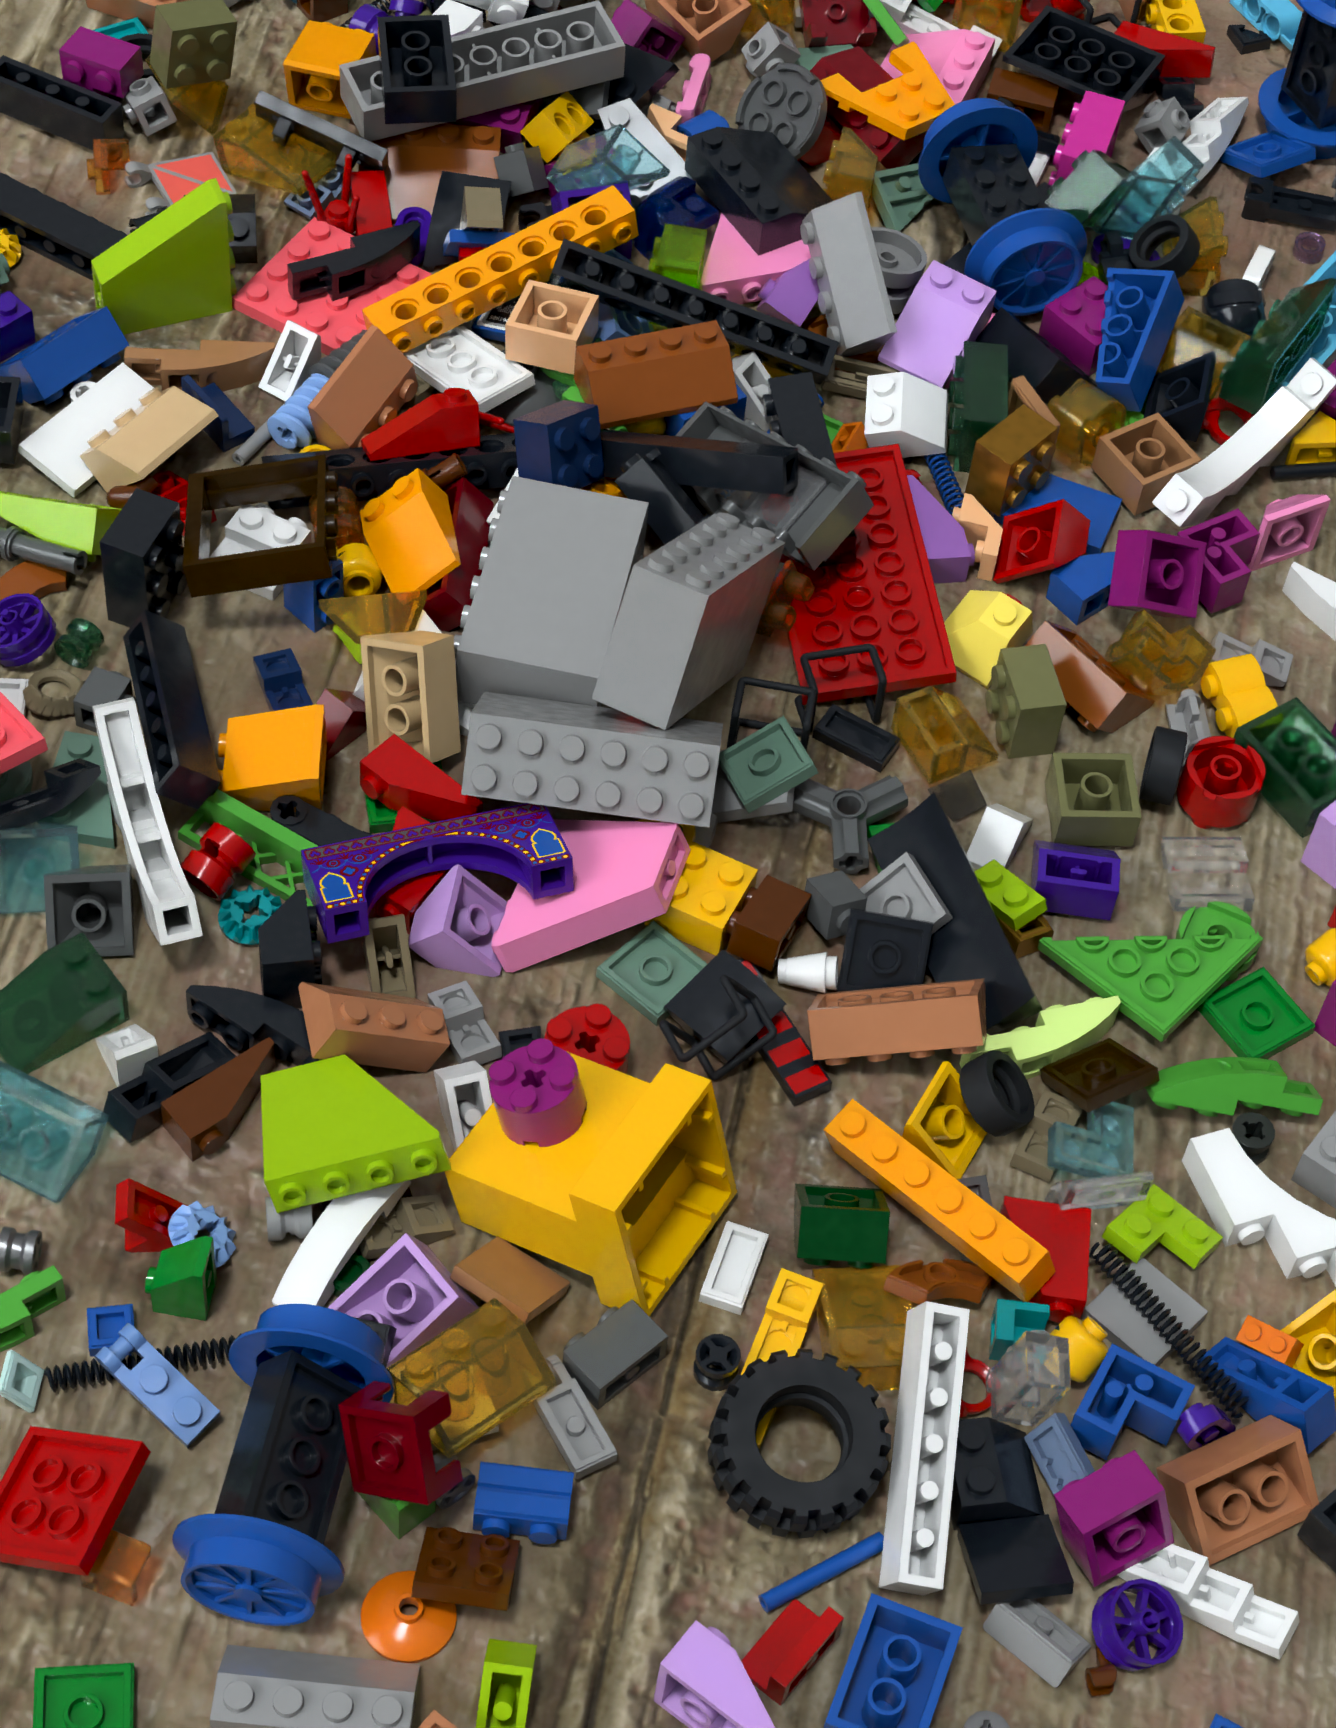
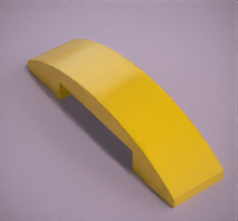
[740,1268,824,1449]

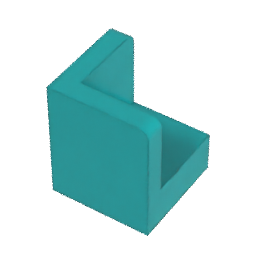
[989,1299,1050,1365]

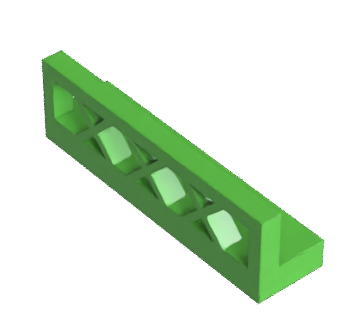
[178,789,318,906]

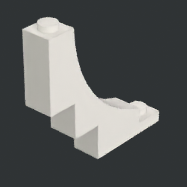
[1152,358,1336,527]

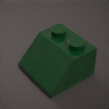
[794,1183,890,1268]

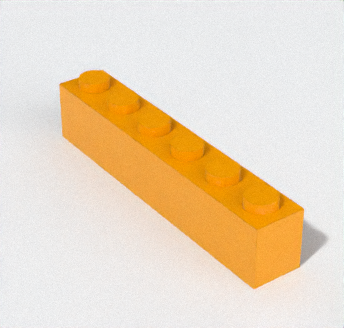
[823,1098,1056,1302]

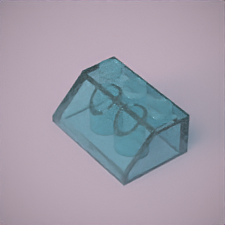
[546,124,670,192]
[1092,136,1204,238]
[0,1061,109,1203]

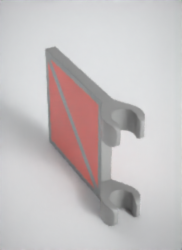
[125,152,237,216]

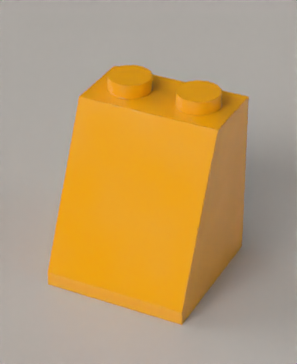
[283,20,377,119]
[218,704,327,812]

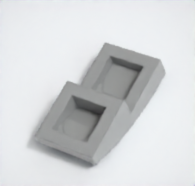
[1204,631,1293,687]
[427,981,502,1065]

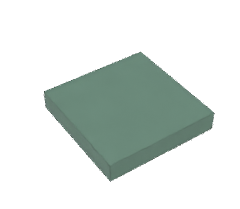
[718,715,819,813]
[596,920,707,1026]

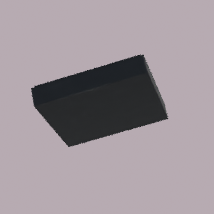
[837,908,934,992]
[957,1514,1074,1605]

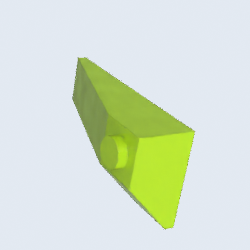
[0,491,122,562]

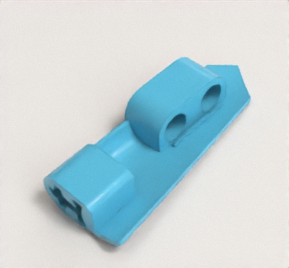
[1229,0,1303,51]

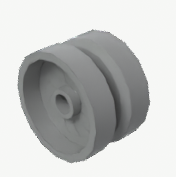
[871,227,927,314]

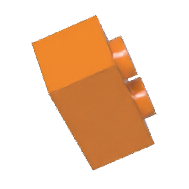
[831,421,868,453]
[1235,1315,1304,1368]

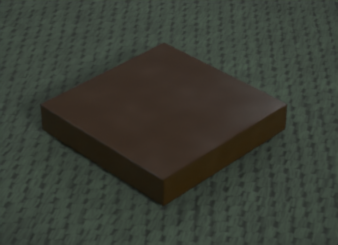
[1040,1038,1160,1113]

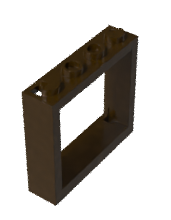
[183,454,339,598]

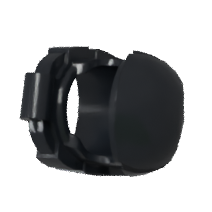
[1202,279,1267,353]

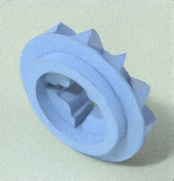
[168,1201,236,1268]

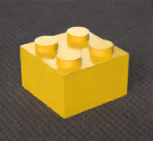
[644,838,758,956]

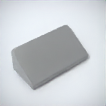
[983,1599,1092,1687]

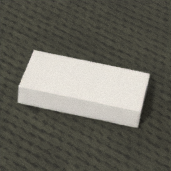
[699,1221,769,1315]

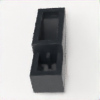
[102,1032,237,1143]

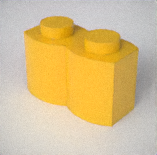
[1201,653,1281,740]

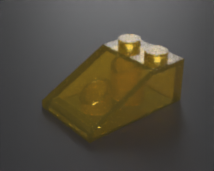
[213,103,339,196]
[812,1265,913,1391]

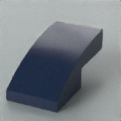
[253,648,313,712]

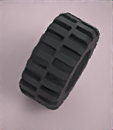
[707,1349,891,1538]

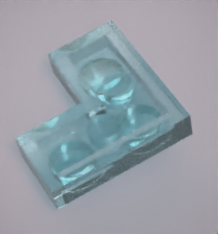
[1047,1101,1134,1188]

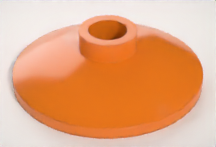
[361,1571,457,1663]

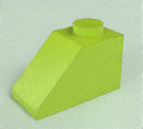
[476,1639,537,1728]

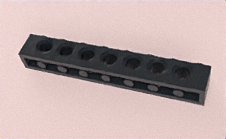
[548,239,839,385]
[261,433,518,510]

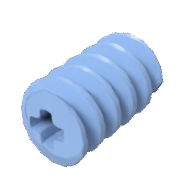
[267,373,329,449]

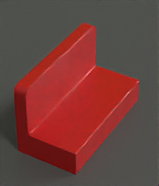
[741,1599,844,1706]

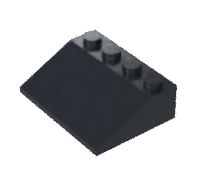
[1002,5,1165,112]
[685,127,833,256]

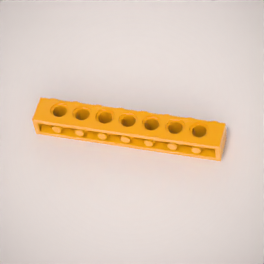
[361,185,639,354]

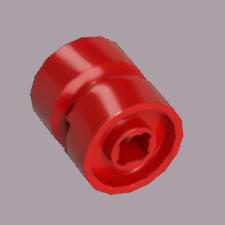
[180,822,256,901]

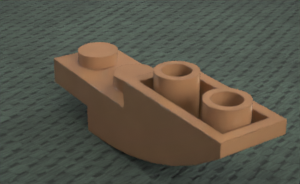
[124,340,275,392]

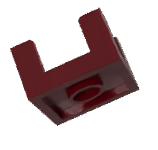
[799,0,877,48]
[338,1381,463,1505]

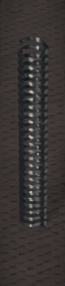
[1089,1242,1249,1419]
[44,1333,241,1392]

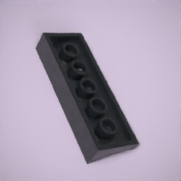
[867,793,1043,1035]

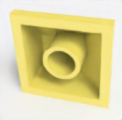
[944,590,1033,689]

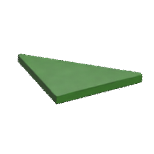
[1038,935,1263,1042]

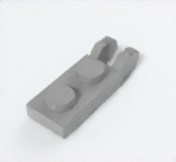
[520,1354,618,1480]

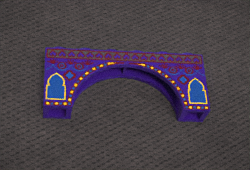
[301,803,574,944]

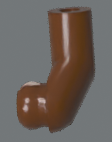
[106,474,160,509]

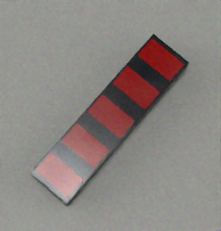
[738,958,832,1106]

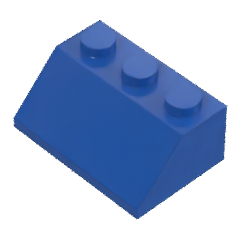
[0,306,129,405]

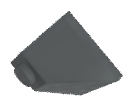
[43,864,134,959]

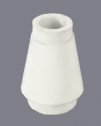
[778,952,839,993]

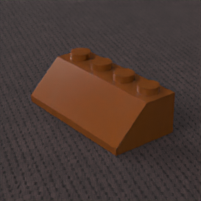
[574,320,738,429]

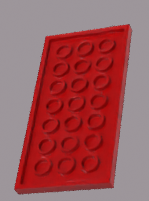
[760,444,957,705]

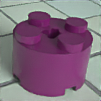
[489,1038,587,1147]

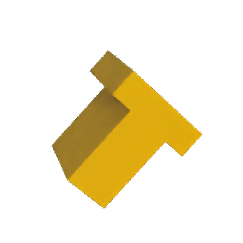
[444,1051,737,1316]

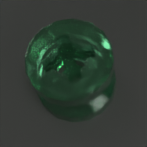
[54,618,104,668]

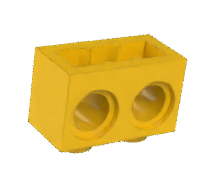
[1145,0,1206,43]
[520,91,594,164]

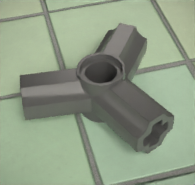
[792,775,908,874]

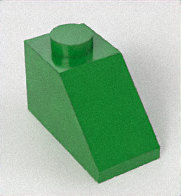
[145,1236,217,1321]

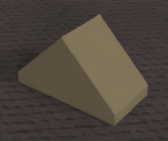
[460,186,503,232]
[362,914,416,998]

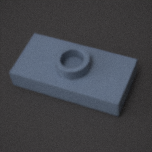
[1024,1413,1095,1495]

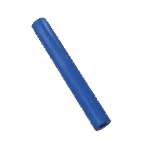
[758,1532,884,1613]

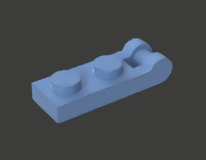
[94,1323,220,1448]

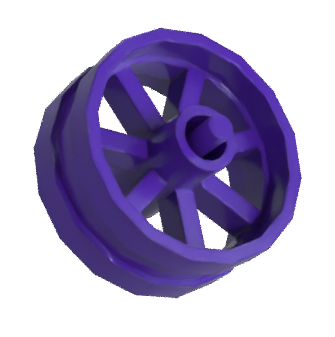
[0,593,56,667]
[1091,1578,1183,1672]

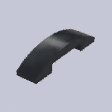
[0,758,101,830]

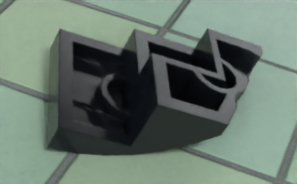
[423,171,511,272]

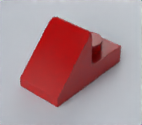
[115,1178,188,1253]

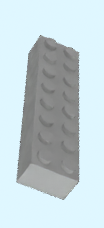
[339,0,626,142]

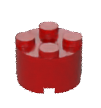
[1177,736,1266,829]
[544,1003,630,1074]

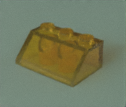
[386,1298,556,1458]

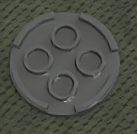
[735,63,827,160]

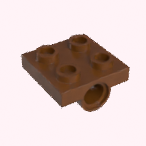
[411,1527,520,1611]

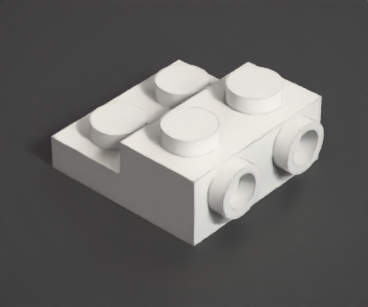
[209,503,311,601]

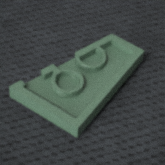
[33,731,115,849]

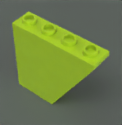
[91,178,237,335]
[260,1054,451,1213]

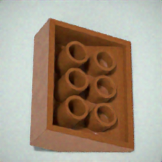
[358,124,501,224]

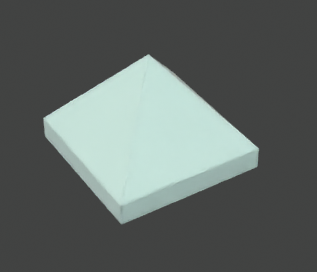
[0,1350,44,1413]

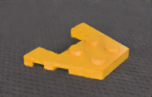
[820,42,955,141]

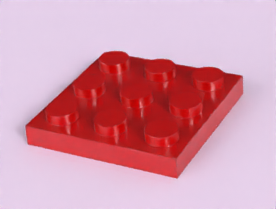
[0,1426,151,1576]

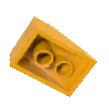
[360,468,461,608]

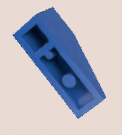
[1046,552,1115,625]
[1197,1337,1336,1454]

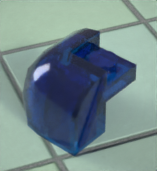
[634,176,719,273]

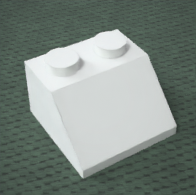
[864,372,948,458]

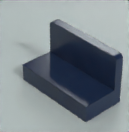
[181,374,255,452]

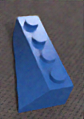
[1095,268,1185,412]

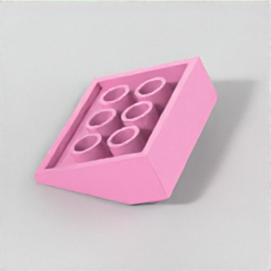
[881,29,995,105]

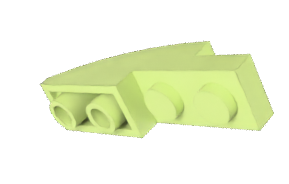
[959,996,1121,1079]

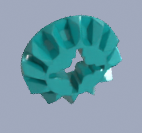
[218,885,282,945]

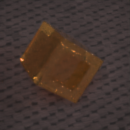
[80,1530,151,1606]

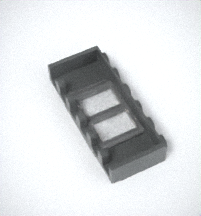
[675,401,874,571]

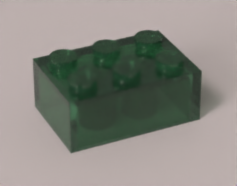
[947,341,1008,473]

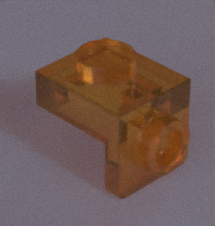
[87,138,130,195]

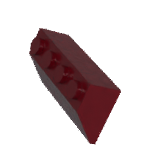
[810,46,927,169]
[389,477,494,631]

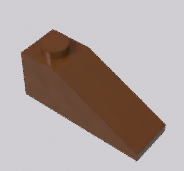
[160,1037,276,1162]

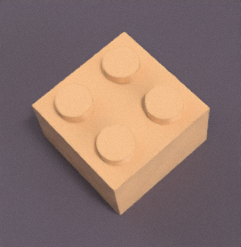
[505,280,599,375]

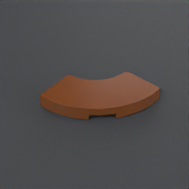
[0,560,68,601]
[883,1259,994,1305]

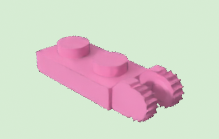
[675,53,711,123]

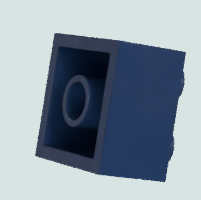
[513,400,605,489]

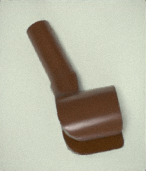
[1085,1645,1117,1697]

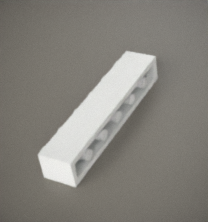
[879,1301,970,1596]

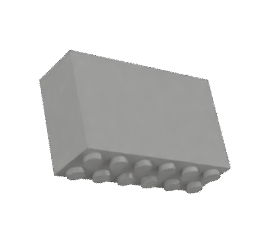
[454,476,649,707]
[592,512,786,730]
[461,691,723,828]

